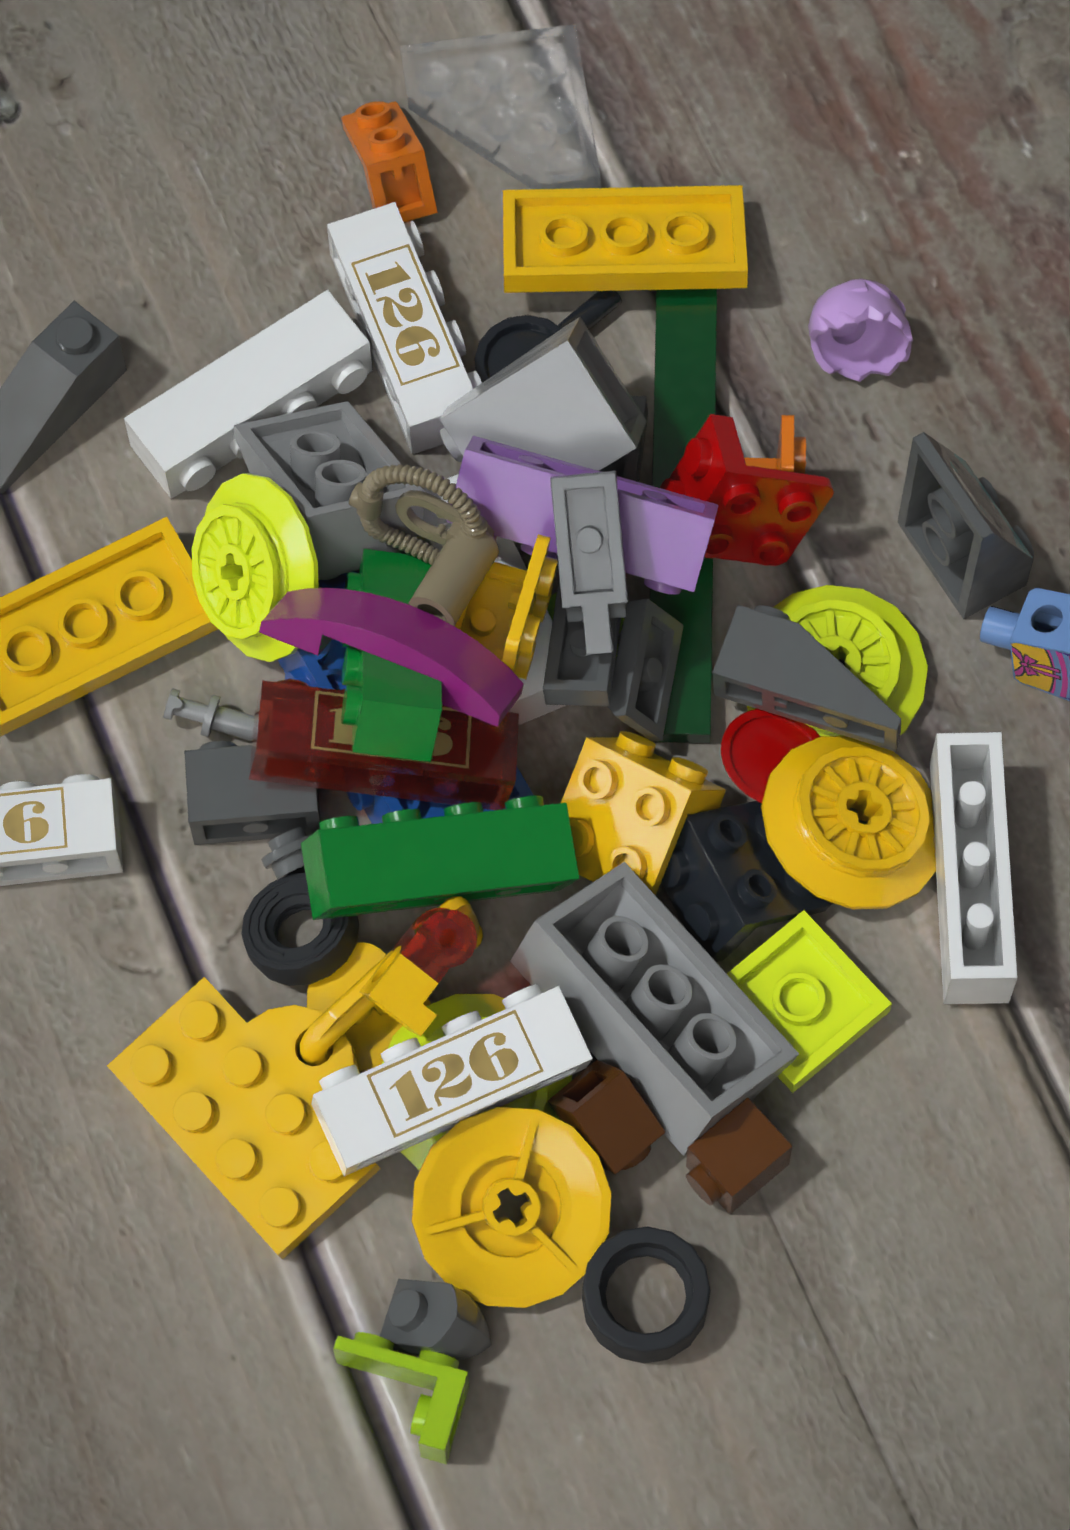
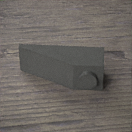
[0,301,127,495]
[713,605,901,752]

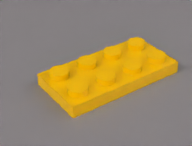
[503,185,748,293]
[0,517,218,737]

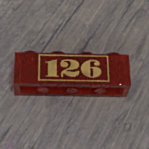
[249,679,519,810]

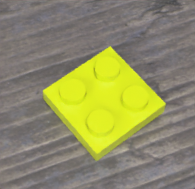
[727,910,892,1093]

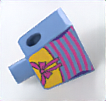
[980,588,1070,701]

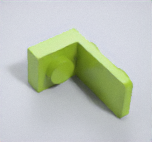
[333,1332,470,1464]

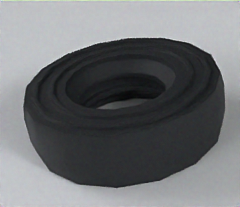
[241,873,359,986]

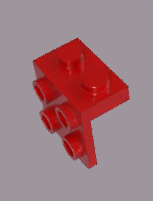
[660,414,834,566]

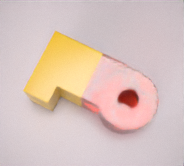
[359,907,477,1036]

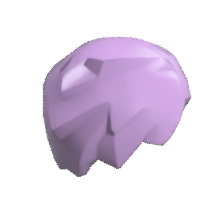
[808,279,913,382]

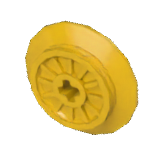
[761,736,936,910]
[412,1107,611,1308]

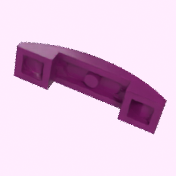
[259,588,524,727]

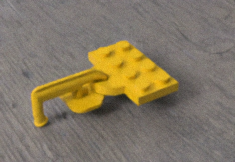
[107,896,483,1260]

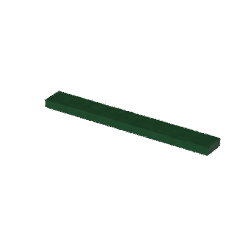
[650,289,717,743]

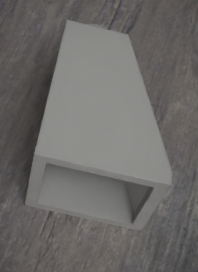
[440,317,647,471]

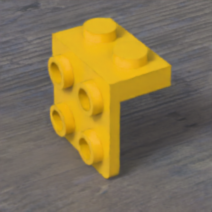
[455,534,558,680]
[561,731,726,896]

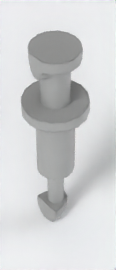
[163,688,312,744]

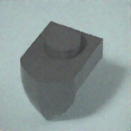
[380,1279,492,1360]

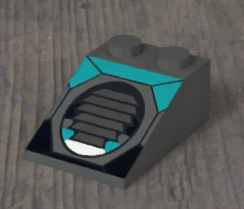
[897,432,1034,619]

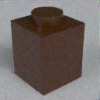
[547,1060,665,1174]
[686,1097,792,1215]

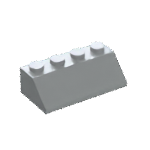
[510,862,799,1156]

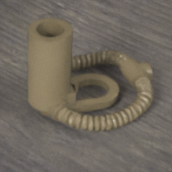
[349,464,499,626]

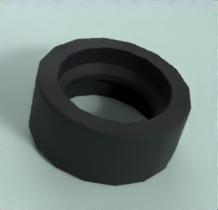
[582,1226,711,1363]

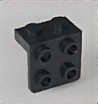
[661,801,833,962]

